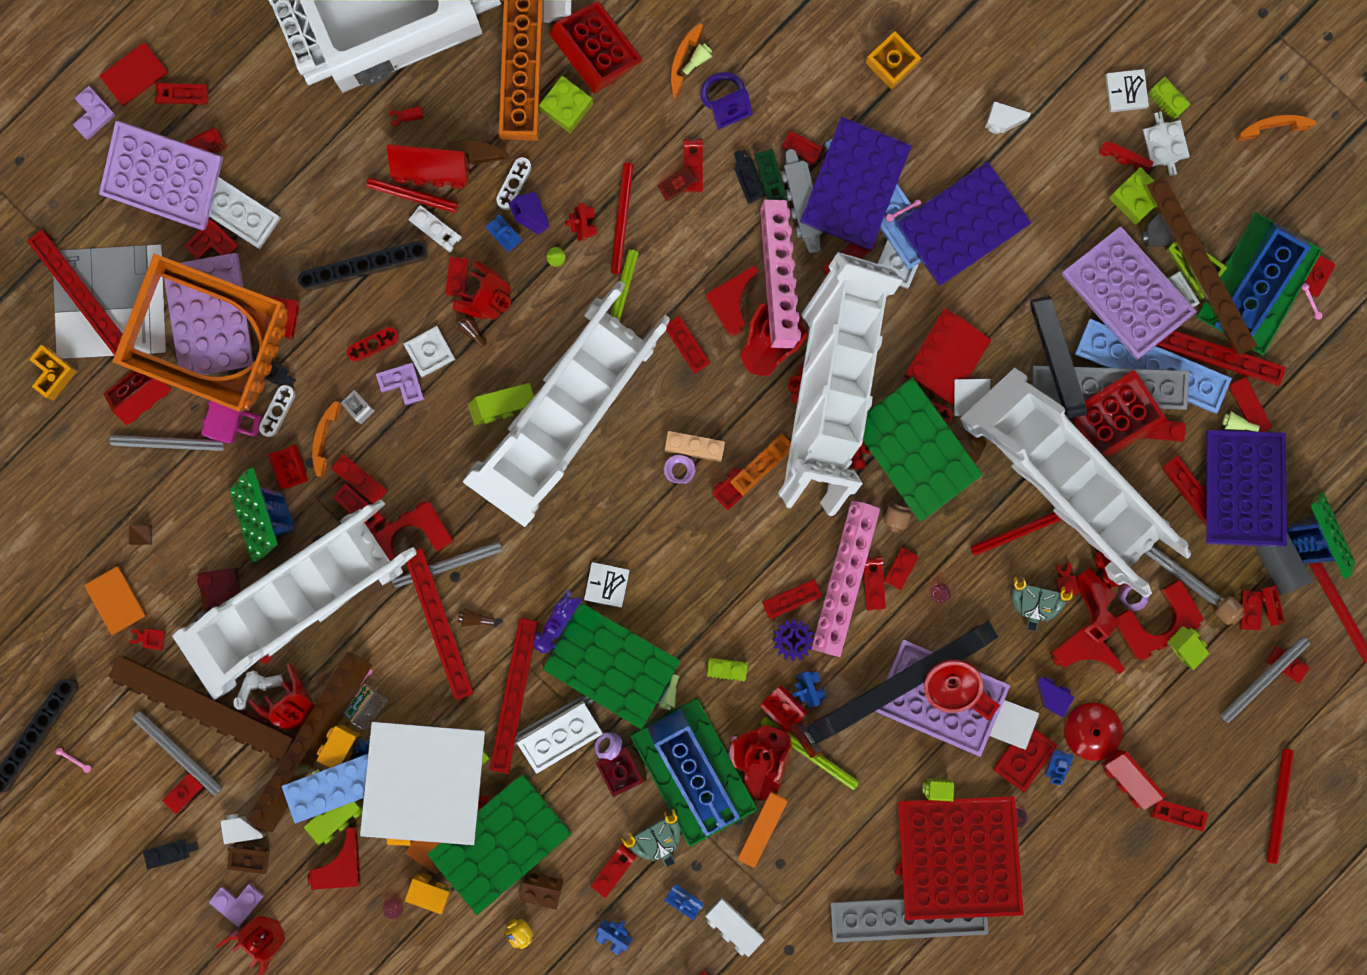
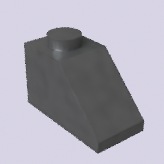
[1141,213,1172,248]

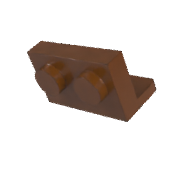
[951,424,987,464]
[227,843,270,874]
[519,871,564,910]

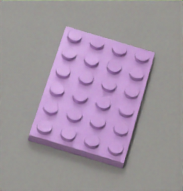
[99,121,224,230]
[1061,226,1197,360]
[164,253,255,375]
[875,640,1010,757]

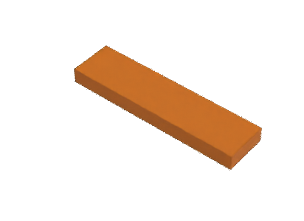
[737,791,788,868]

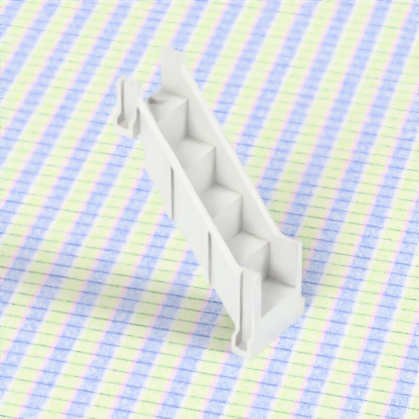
[778,252,903,516]
[463,281,670,527]
[960,368,1191,597]
[172,500,416,700]

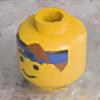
[504,919,533,949]

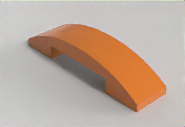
[671,23,703,100]
[1236,115,1316,141]
[312,401,342,478]
[730,433,791,496]

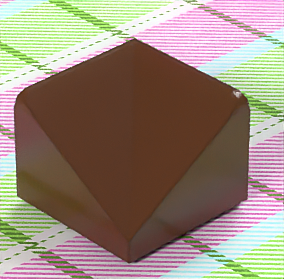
[129,525,152,545]

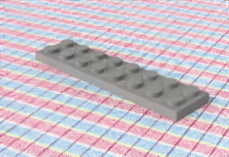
[1032,365,1189,410]
[830,898,989,942]

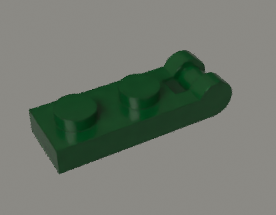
[754,149,787,201]

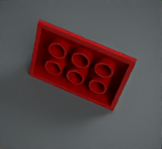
[549,1,643,94]
[387,144,470,189]
[903,308,991,406]
[1072,370,1168,460]

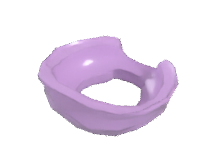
[664,455,696,484]
[1118,583,1149,611]
[595,732,622,760]

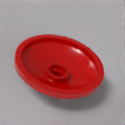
[924,660,983,713]
[1064,703,1123,761]

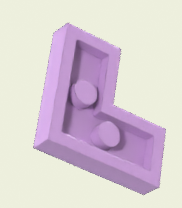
[73,86,115,140]
[376,363,424,405]
[209,884,264,927]

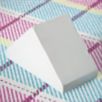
[341,390,375,424]

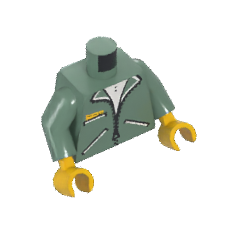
[1011,577,1073,631]
[621,809,681,867]

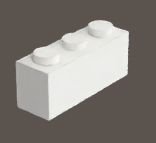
[706,897,764,957]

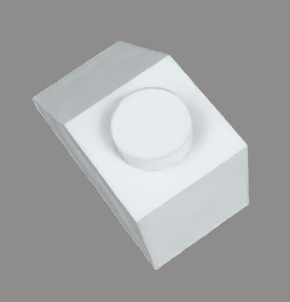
[985,102,1031,134]
[221,813,266,844]

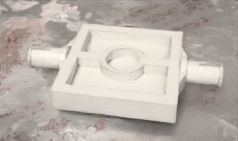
[1142,112,1190,176]

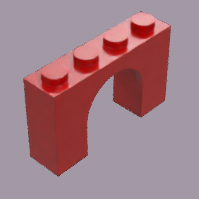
[371,501,455,573]
[1115,580,1204,661]

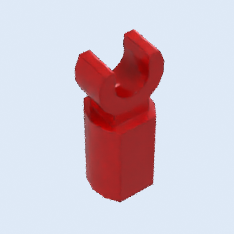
[389,106,424,126]

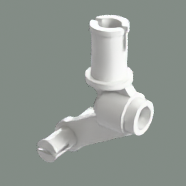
[234,671,283,711]

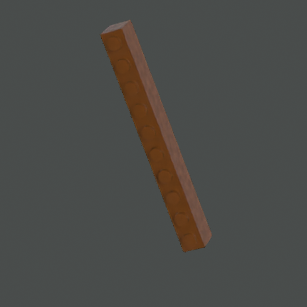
[1144,176,1257,355]
[247,651,372,832]
[108,655,296,761]

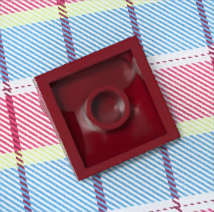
[197,568,241,612]
[596,746,647,797]

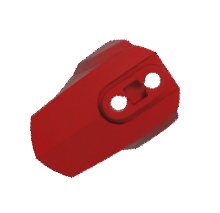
[740,303,808,376]
[731,725,792,800]

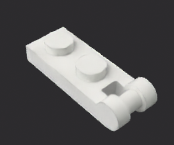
[409,205,462,252]

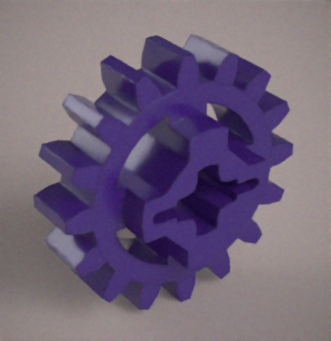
[772,619,814,661]

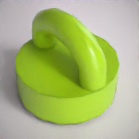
[547,247,566,267]

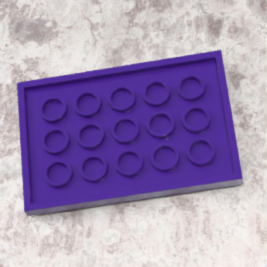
[800,117,912,251]
[895,162,1031,287]
[1206,430,1287,547]

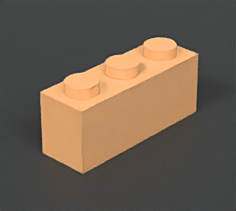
[665,431,725,462]

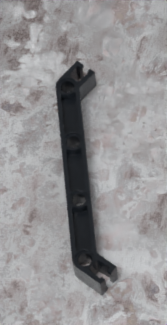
[806,620,998,744]

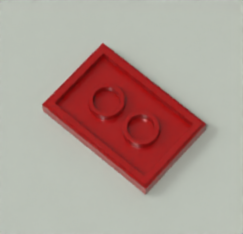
[99,42,168,107]
[992,729,1058,793]

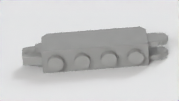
[781,149,823,254]

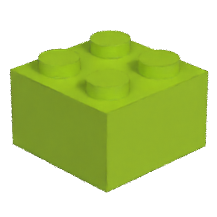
[539,76,593,134]
[1109,167,1154,225]

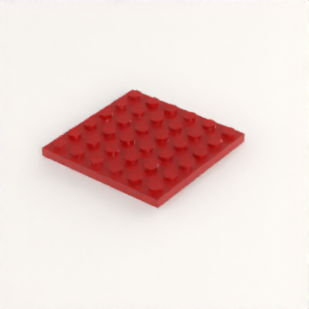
[898,796,1024,920]

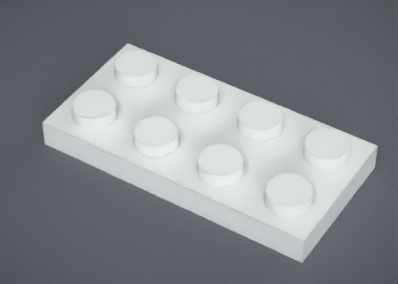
[209,178,281,249]
[516,701,603,774]

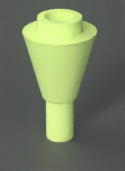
[682,43,712,75]
[1222,411,1260,432]
[657,674,679,711]

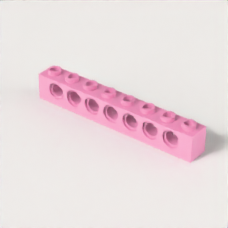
[760,200,801,348]
[812,500,880,657]

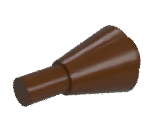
[457,316,487,348]
[458,608,494,627]

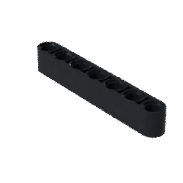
[298,241,428,291]
[1030,296,1087,419]
[0,679,79,794]

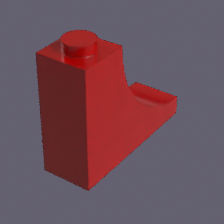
[705,265,758,336]
[1050,624,1126,674]
[307,826,361,890]

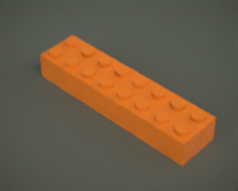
[499,0,544,141]

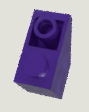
[508,192,550,234]
[1036,676,1075,717]

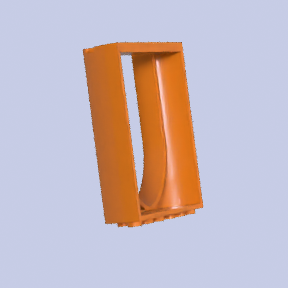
[112,253,287,412]

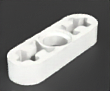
[497,157,531,210]
[259,385,295,437]

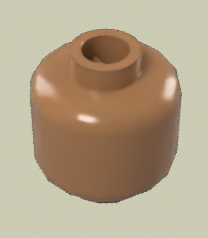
[884,503,912,532]
[1215,596,1245,625]

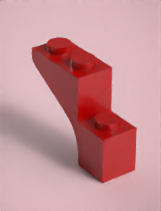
[1076,568,1120,644]

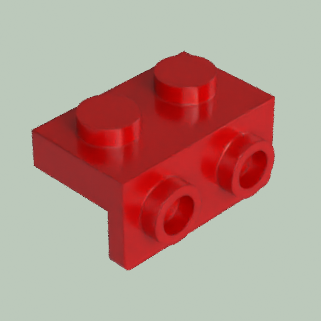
[268,445,308,490]
[712,467,752,511]
[760,685,808,733]

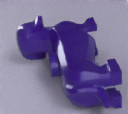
[533,590,583,653]

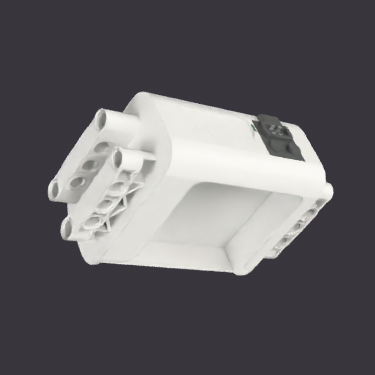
[269,0,501,93]

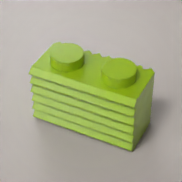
[1148,77,1191,121]
[1168,626,1210,670]
[707,658,748,682]
[922,778,954,801]

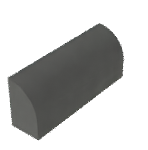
[1254,533,1312,595]

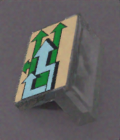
[343,683,388,731]

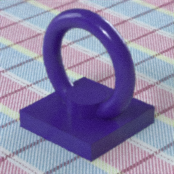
[700,72,753,130]

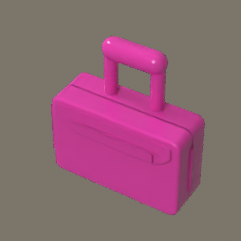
[202,400,263,444]

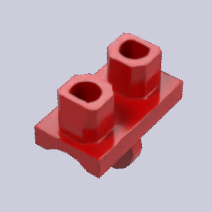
[565,203,597,241]

